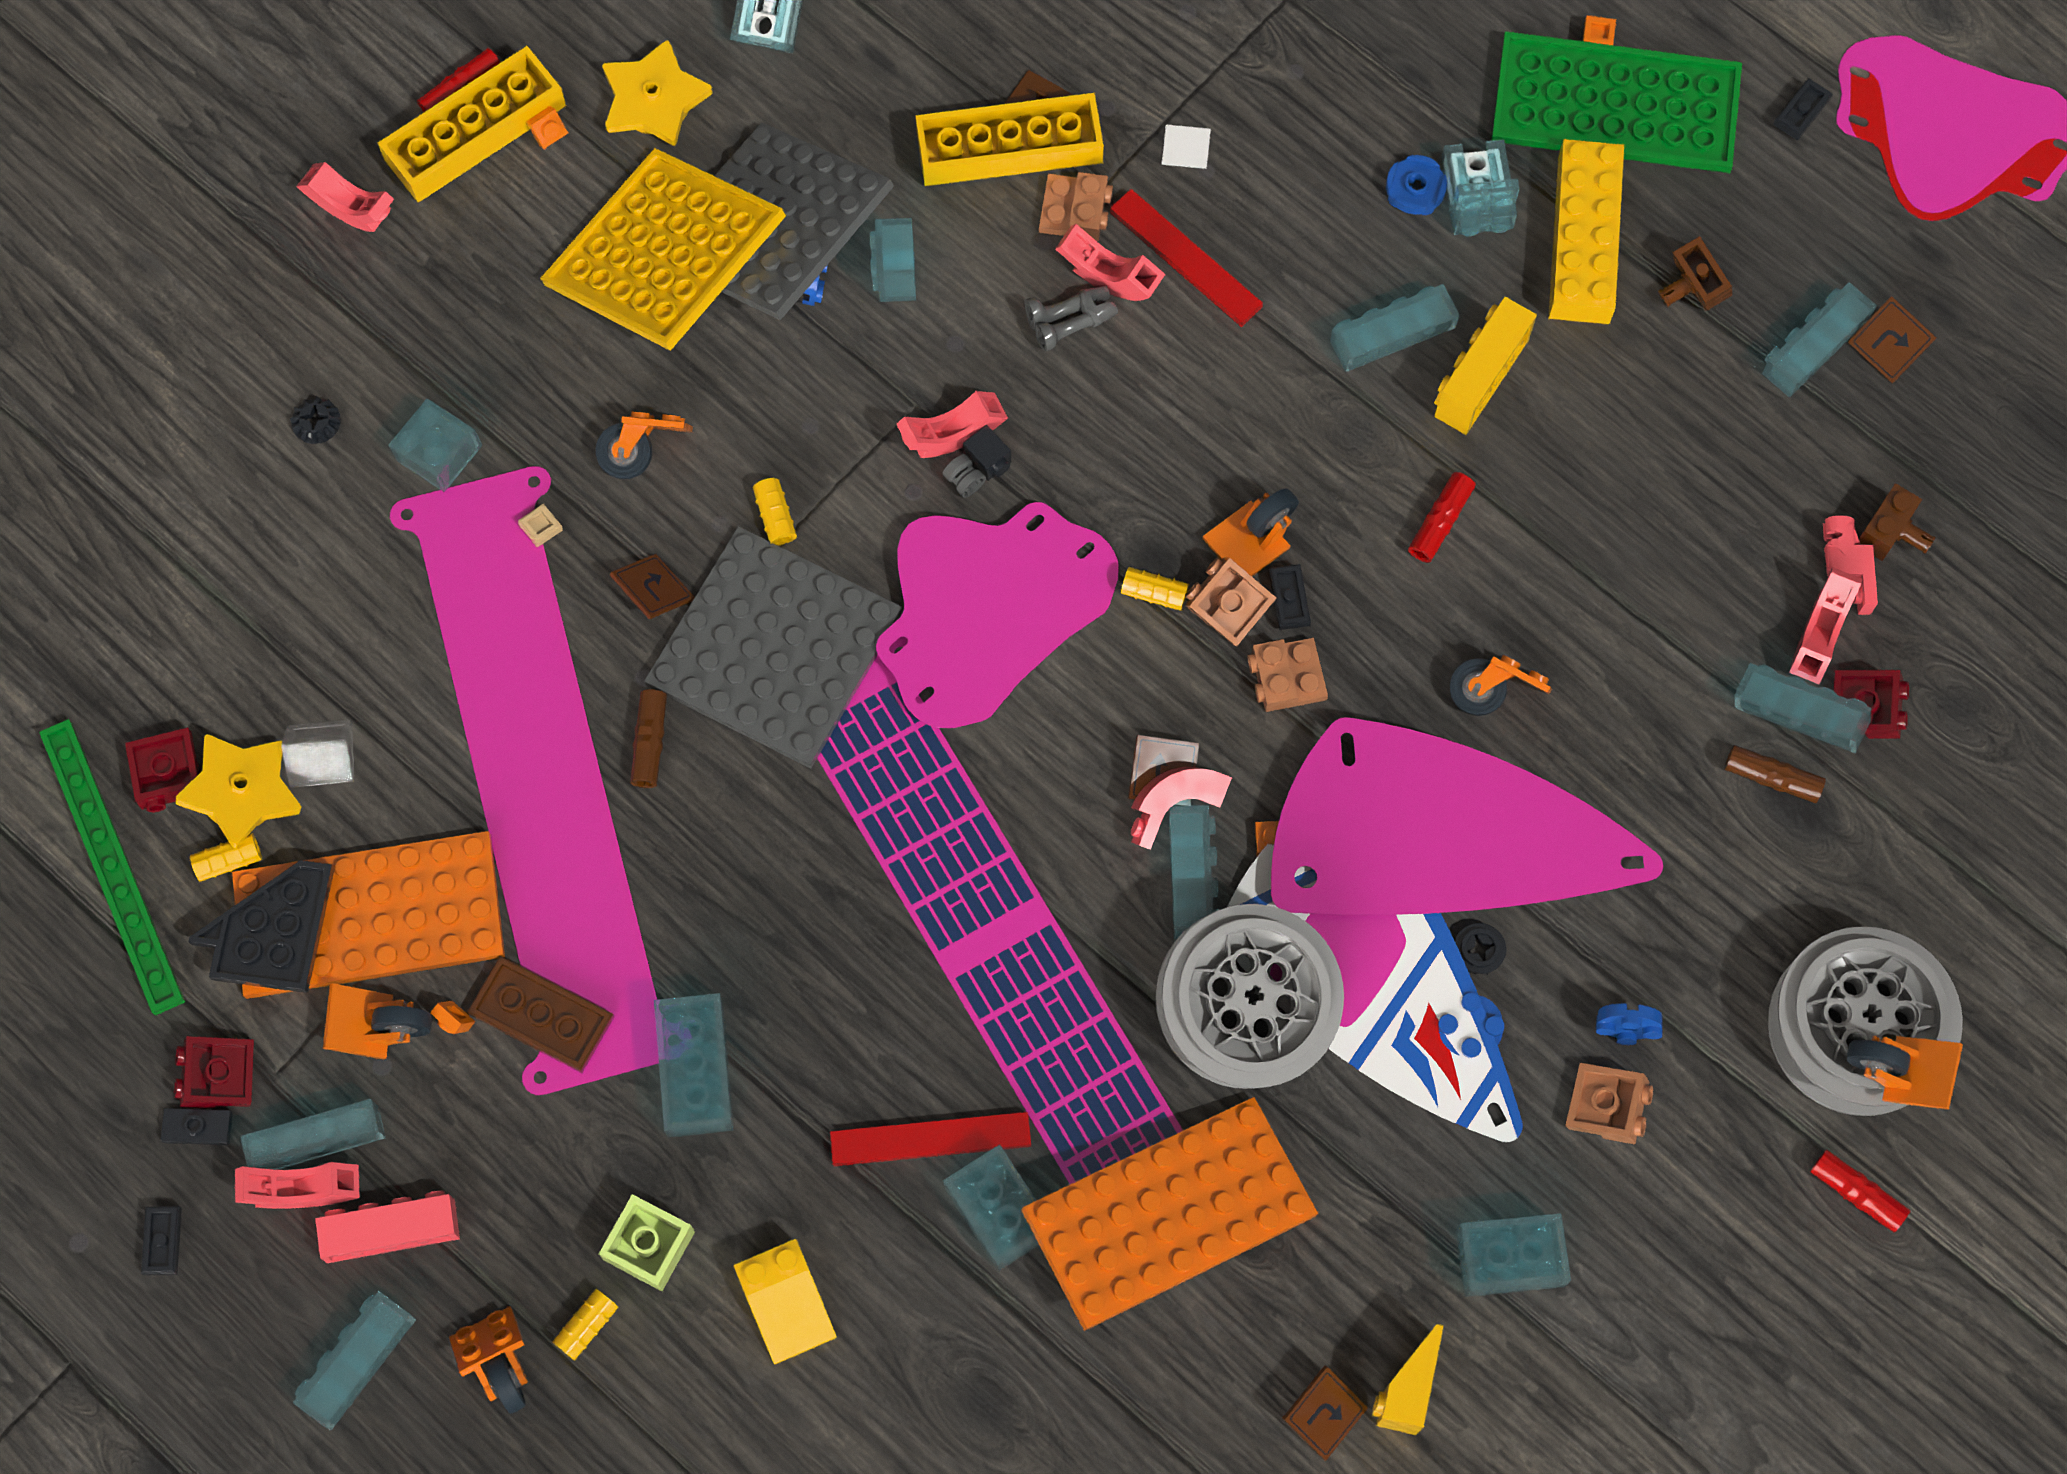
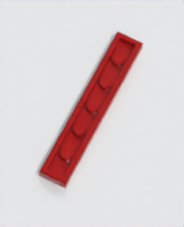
[1110,189,1263,327]
[830,1112,1031,1166]

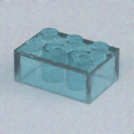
[943,1144,1039,1272]
[1456,1213,1571,1297]

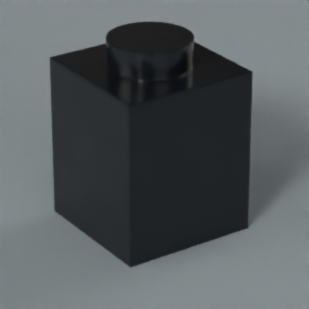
[963,425,1011,481]

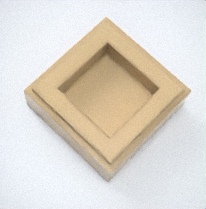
[518,504,562,548]

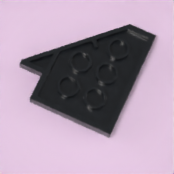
[188,860,335,993]

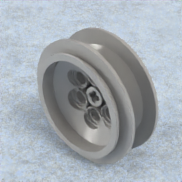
[1156,904,1344,1089]
[1768,927,1963,1116]

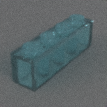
[1762,282,1877,397]
[1330,284,1460,372]
[1734,663,1871,753]
[1169,805,1219,939]
[240,1099,386,1170]
[292,1291,417,1430]

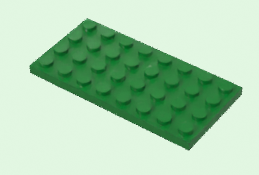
[1491,31,1742,173]

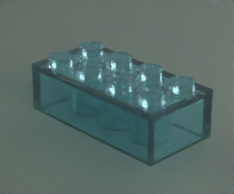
[654,993,734,1138]

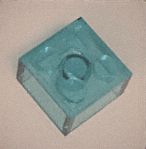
[870,218,916,302]
[388,399,483,492]

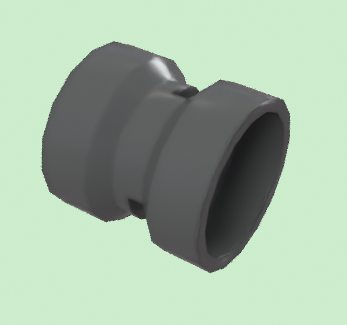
[943,454,986,498]

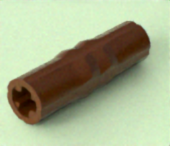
[630,689,667,788]
[1724,745,1826,803]

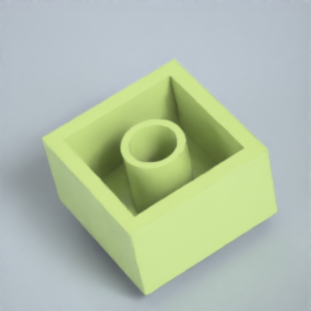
[599,1194,695,1291]

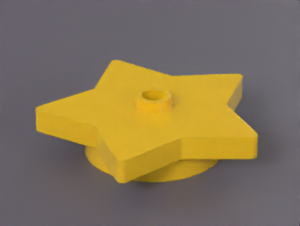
[602,40,712,146]
[176,734,301,848]

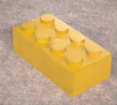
[1434,297,1537,435]

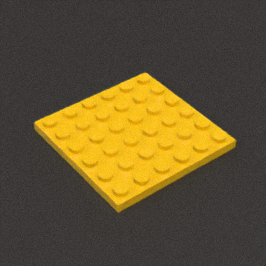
[540,148,786,351]

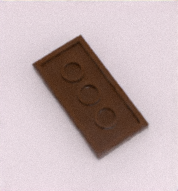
[467,956,615,1073]

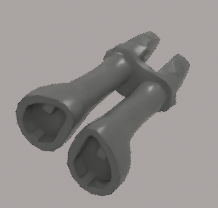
[1024,286,1118,352]

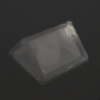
[281,719,354,788]

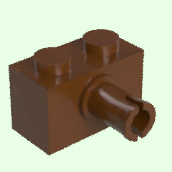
[1658,236,1732,311]
[1859,483,1936,561]

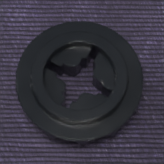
[290,396,341,444]
[1455,923,1506,975]

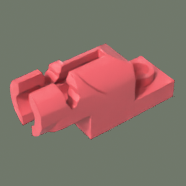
[1823,516,1878,615]

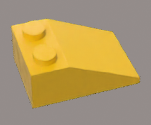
[733,1239,837,1365]
[1372,1324,1443,1435]

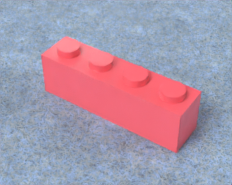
[315,1191,460,1263]

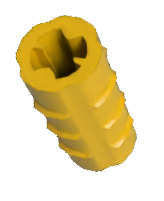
[753,478,797,546]
[1121,567,1189,611]
[190,833,262,882]
[552,1289,618,1361]

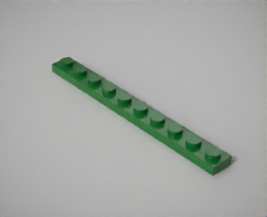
[39,719,186,1016]

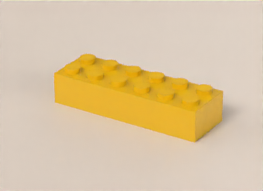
[378,46,566,203]
[916,93,1103,186]
[1548,139,1624,324]

